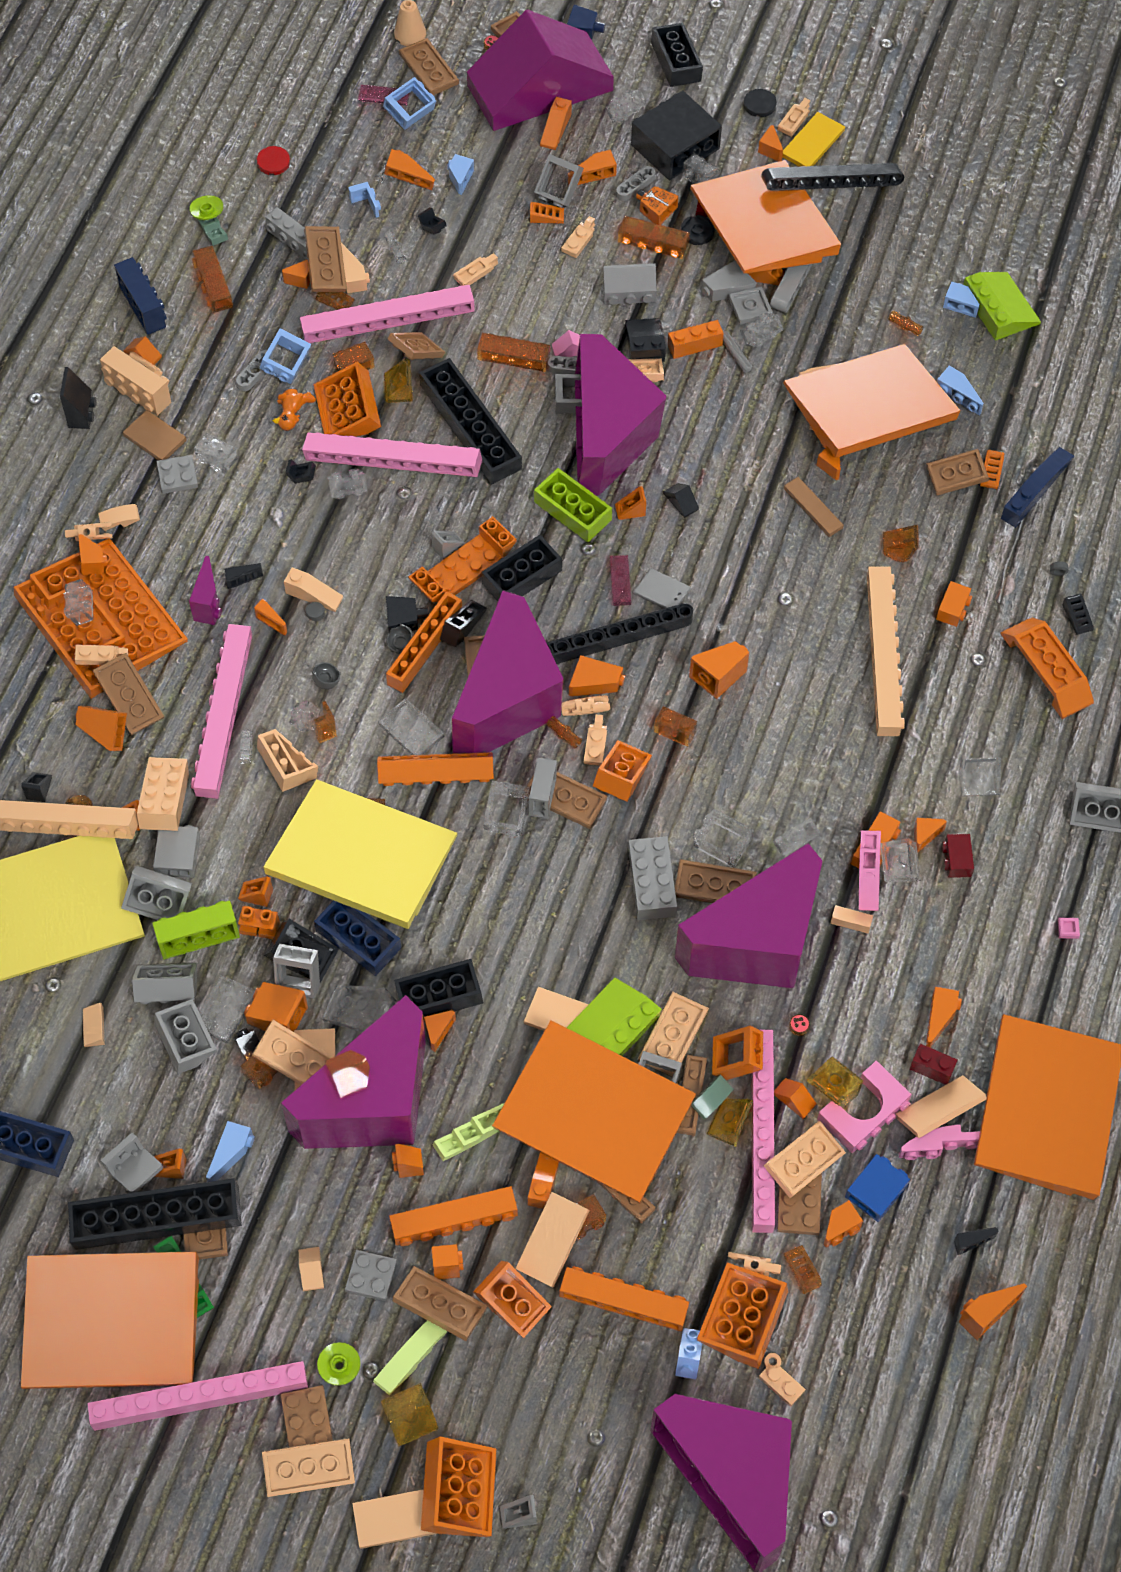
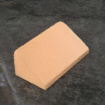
[830,905,873,934]
[83,1003,105,1047]

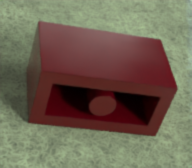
[942,834,974,878]
[909,1044,958,1085]

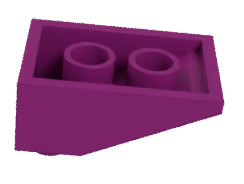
[189,556,222,625]

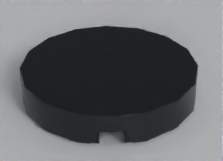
[744,89,777,117]
[681,215,714,245]

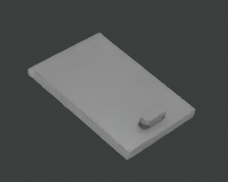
[633,568,691,608]

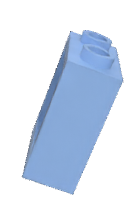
[383,77,436,130]
[260,328,311,384]

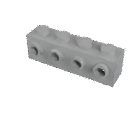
[265,207,308,260]

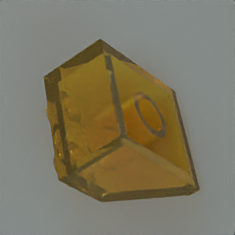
[807,1056,864,1106]
[381,1383,439,1447]

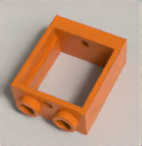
[712,1026,763,1080]

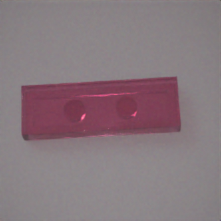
[358,85,410,106]
[610,555,631,606]

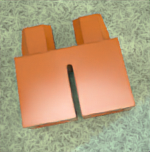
[238,906,280,939]

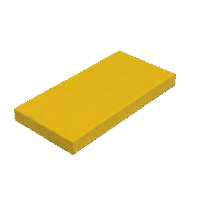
[782,112,845,167]

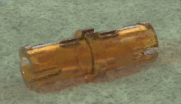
[888,310,924,336]
[547,716,582,749]

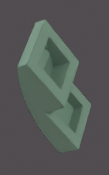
[198,217,228,246]
[691,1074,734,1119]

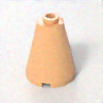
[394,0,426,46]

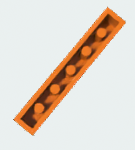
[386,591,462,693]
[377,752,494,786]
[389,1186,518,1246]
[559,1266,689,1332]

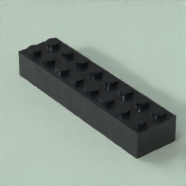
[419,358,522,485]
[68,1178,242,1250]

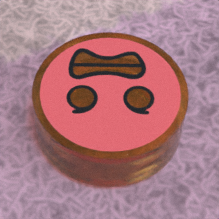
[484,35,499,50]
[789,1014,810,1036]

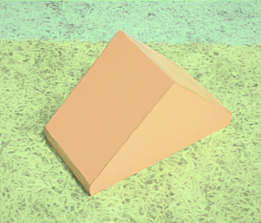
[298,1247,324,1291]

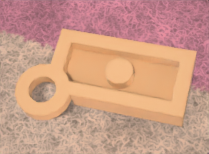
[759,1353,806,1407]

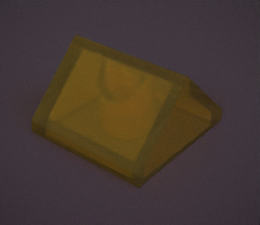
[384,357,413,403]
[707,1099,753,1147]

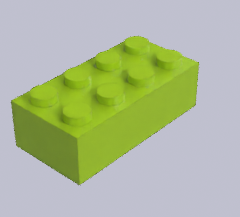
[534,468,612,542]
[153,900,240,960]

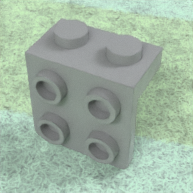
[101,1133,163,1193]

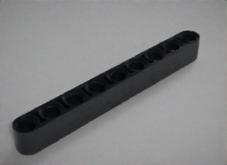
[761,163,905,191]
[547,603,693,664]

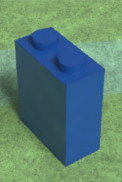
[845,1154,910,1222]

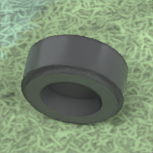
[1050,562,1069,576]
[306,602,325,621]

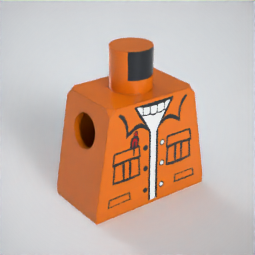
[636,186,679,227]

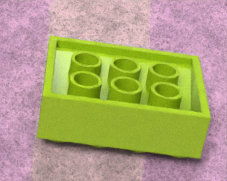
[963,272,1041,341]
[567,978,662,1056]

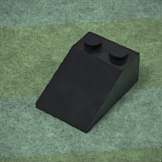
[625,318,666,362]
[60,367,97,429]
[264,918,339,983]

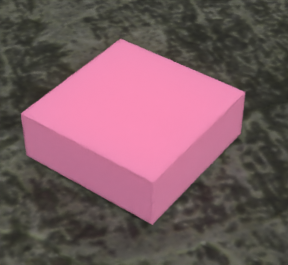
[1058,918,1080,939]

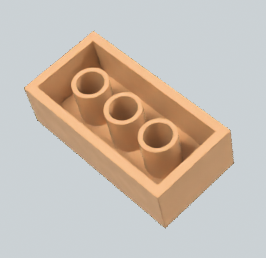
[100,346,171,416]
[137,757,189,831]

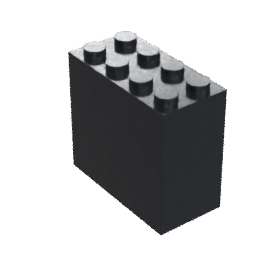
[631,90,722,181]

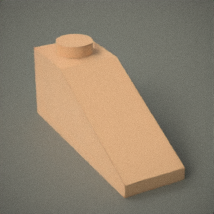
[341,242,370,293]
[284,567,343,612]

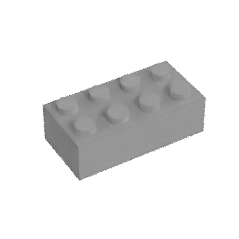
[628,836,677,920]

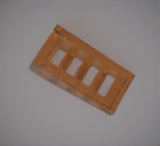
[315,292,355,310]
[783,1245,822,1294]

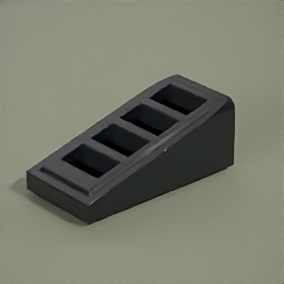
[225,563,263,589]
[1062,593,1094,635]
[954,1227,999,1255]

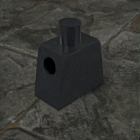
[386,596,428,632]

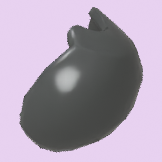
[387,624,414,654]
[312,662,341,690]

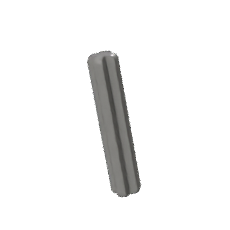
[723,331,752,373]

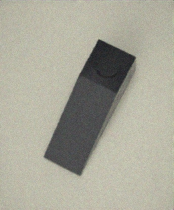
[440,600,487,647]

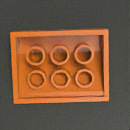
[313,361,381,437]
[697,1262,788,1369]
[421,1436,496,1537]

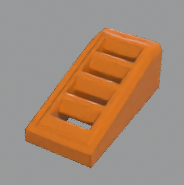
[530,202,564,224]
[980,450,1005,489]
[254,599,287,635]

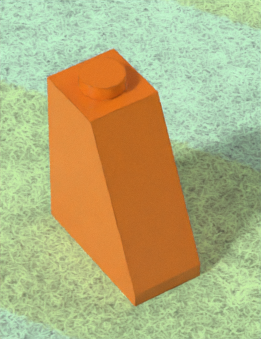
[569,655,626,697]
[76,706,127,751]

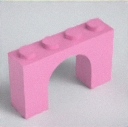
[817,1061,912,1153]

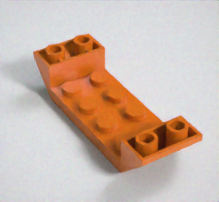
[408,516,517,602]
[1000,617,1094,719]

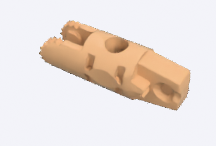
[65,522,113,541]
[562,695,610,716]
[728,1252,781,1277]

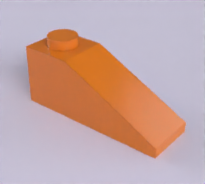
[540,97,572,150]
[384,149,435,190]
[568,150,617,187]
[926,987,962,1048]
[528,1152,560,1209]

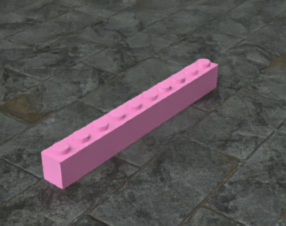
[300,285,475,343]
[302,433,482,477]
[191,624,252,799]
[751,1030,775,1233]
[88,1361,308,1431]

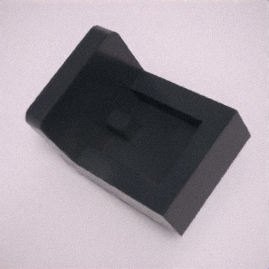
[418,207,447,234]
[286,459,316,484]
[233,1028,260,1061]

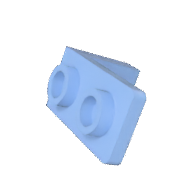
[348,182,381,218]
[675,1328,702,1380]

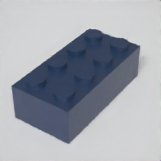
[114,257,167,335]
[314,900,401,976]
[0,1111,74,1178]

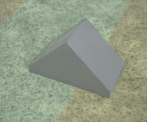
[431,530,466,559]
[500,1495,537,1529]

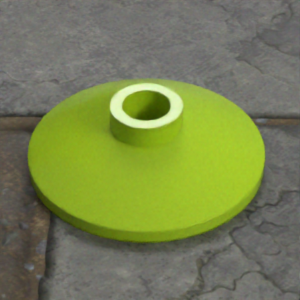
[190,195,224,220]
[317,1342,360,1386]

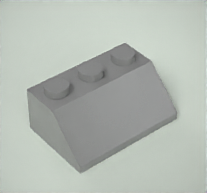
[603,263,656,305]
[1070,782,1121,833]
[121,866,192,920]
[132,963,197,1004]
[154,999,217,1074]

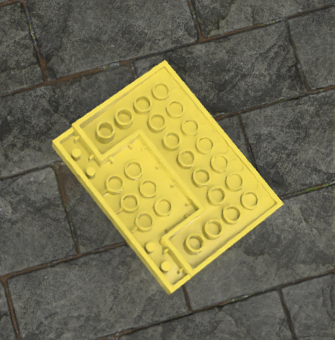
[264,779,457,929]
[0,836,145,981]

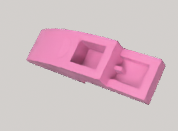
[859,831,881,911]
[899,1125,980,1160]

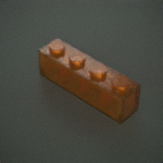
[618,216,690,259]
[191,245,233,313]
[477,333,550,372]

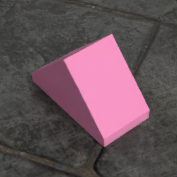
[552,330,580,357]

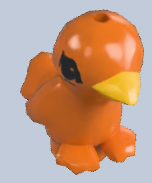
[272,389,316,431]

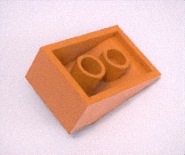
[593,740,652,801]
[473,1261,552,1338]
[959,1283,1027,1340]

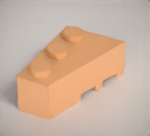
[257,729,318,792]

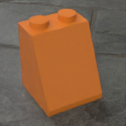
[689,641,749,699]
[244,982,308,1032]

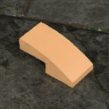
[98,504,140,531]

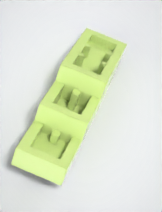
[433,1103,504,1161]
[373,1320,447,1395]

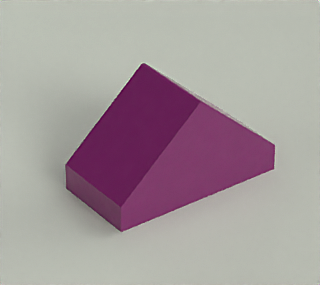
[467,10,614,131]
[575,334,666,496]
[452,591,563,754]
[675,843,823,988]
[281,995,426,1149]
[650,1394,792,1572]

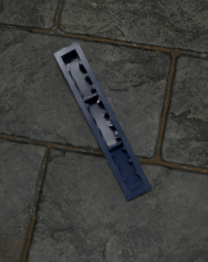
[1001,447,1075,528]

